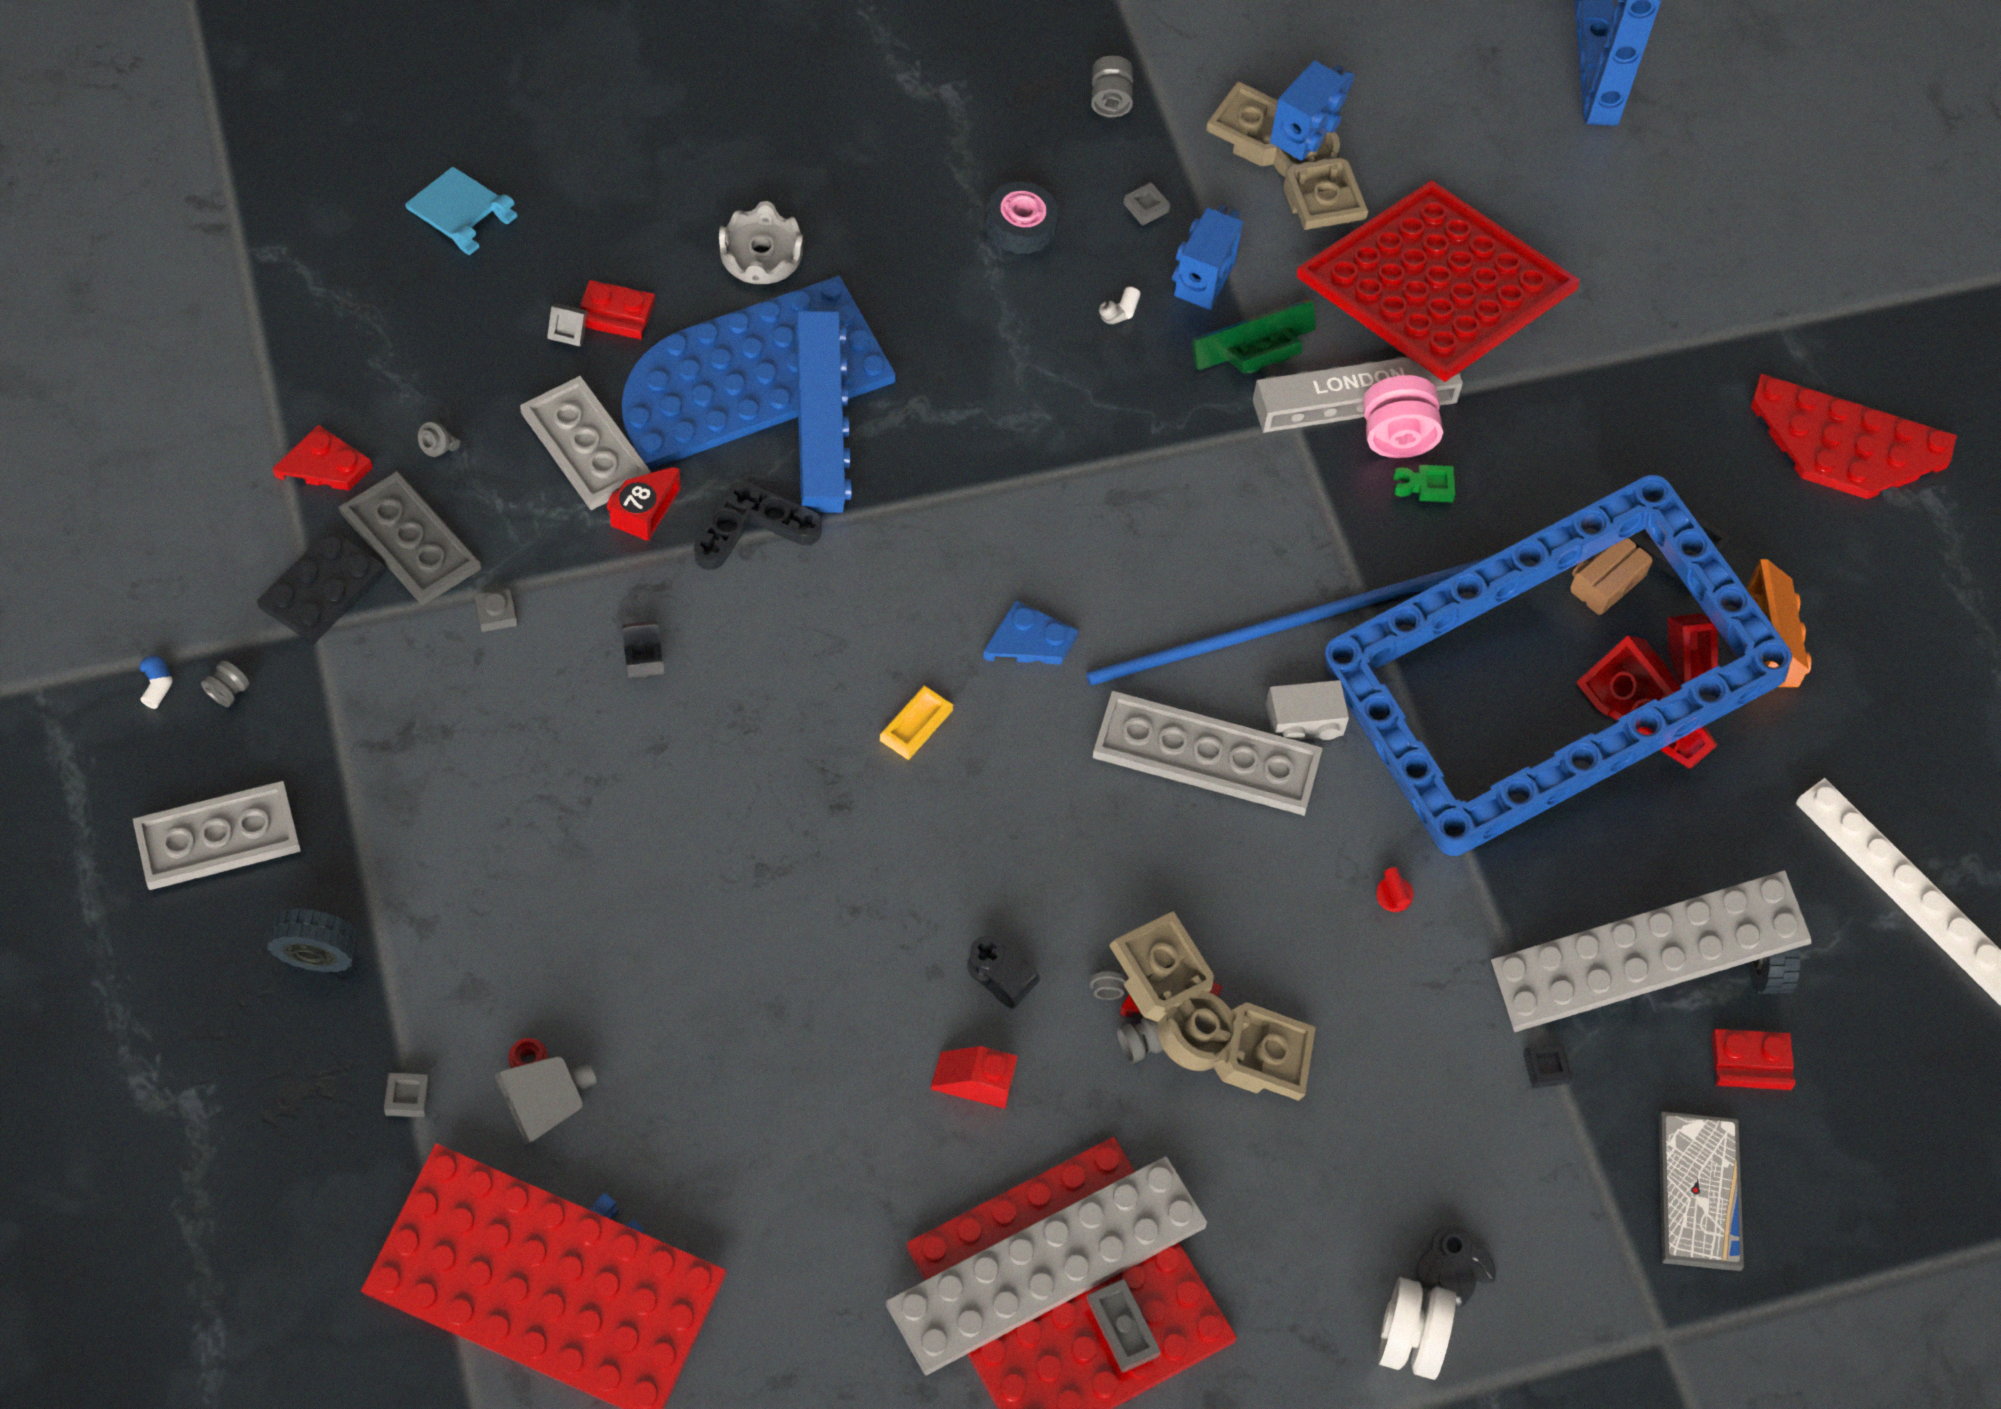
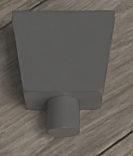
[495,1056,597,1145]

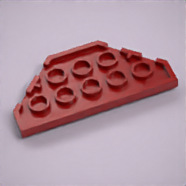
[1750,374,1957,499]

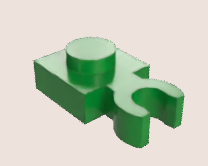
[1393,465,1455,502]

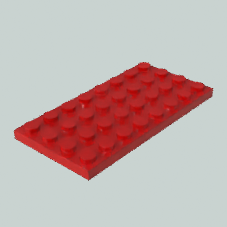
[361,1143,727,1409]

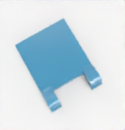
[405,167,517,255]

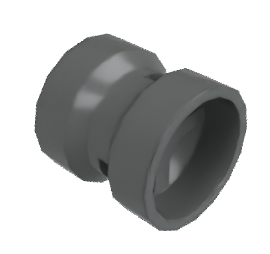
[1117,1017,1164,1064]

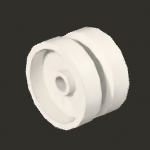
[1378,1277,1456,1380]

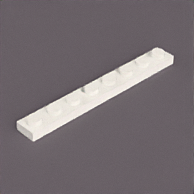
[1796,778,2001,1006]

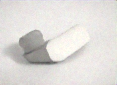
[1099,287,1140,324]

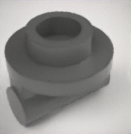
[418,421,460,457]

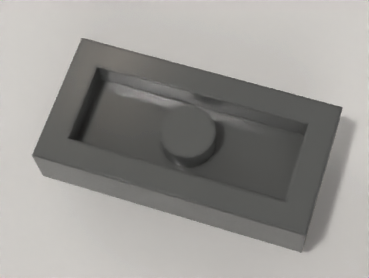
[1087,1279,1161,1373]

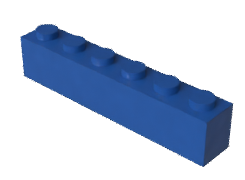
[796,311,851,513]

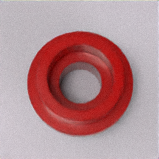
[508,1038,548,1068]

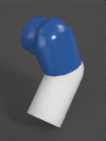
[140,655,173,709]

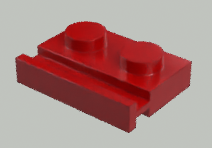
[580,280,655,340]
[1711,1029,1796,1090]

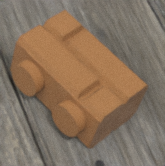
[1570,538,1653,615]

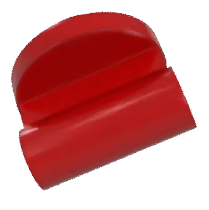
[1376,867,1414,912]

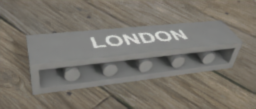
[1253,357,1463,433]

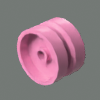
[1363,375,1443,458]

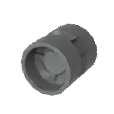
[1091,55,1133,117]

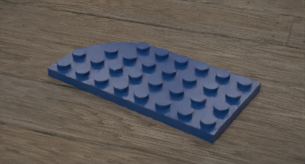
[622,275,896,470]

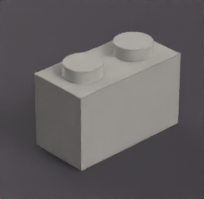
[1265,680,1349,741]

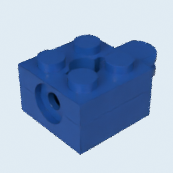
[1270,60,1355,161]
[1172,204,1244,310]

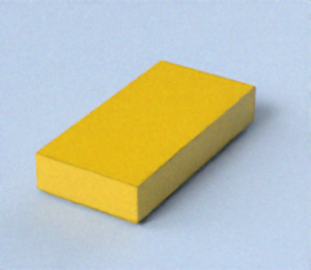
[880,685,953,760]

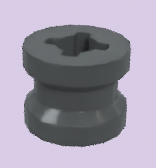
[201,661,249,707]

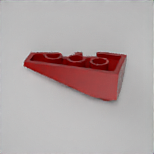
[1576,636,1718,768]

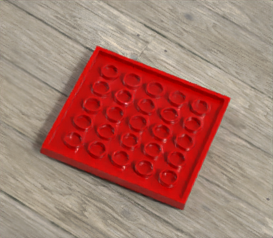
[1297,180,1580,383]
[907,1137,1237,1409]

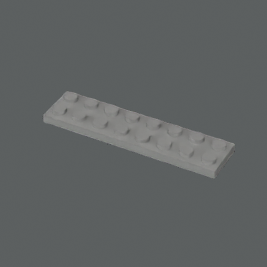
[1491,870,1811,1033]
[886,1156,1207,1376]

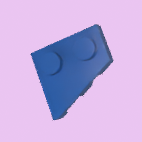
[983,601,1079,664]

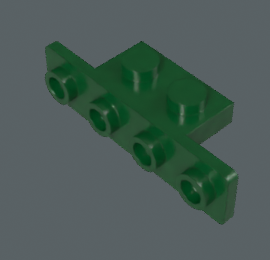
[1192,299,1316,374]

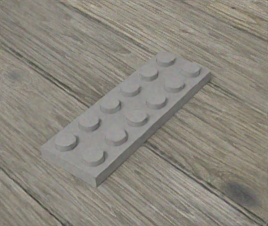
[1092,691,1323,816]

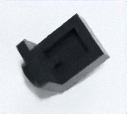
[622,621,664,678]

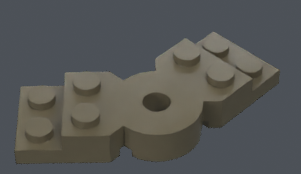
[1206,82,1368,230]
[1109,911,1316,1101]

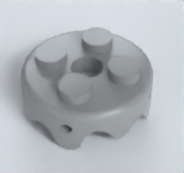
[719,201,803,284]

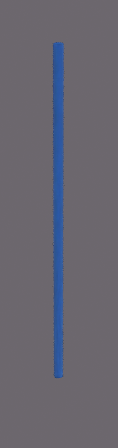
[1086,556,1491,686]

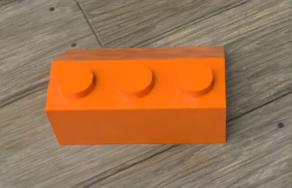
[1746,559,1811,687]

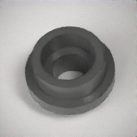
[1089,968,1128,1000]

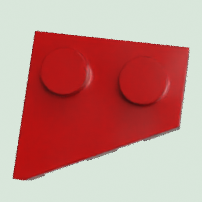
[272,425,373,491]

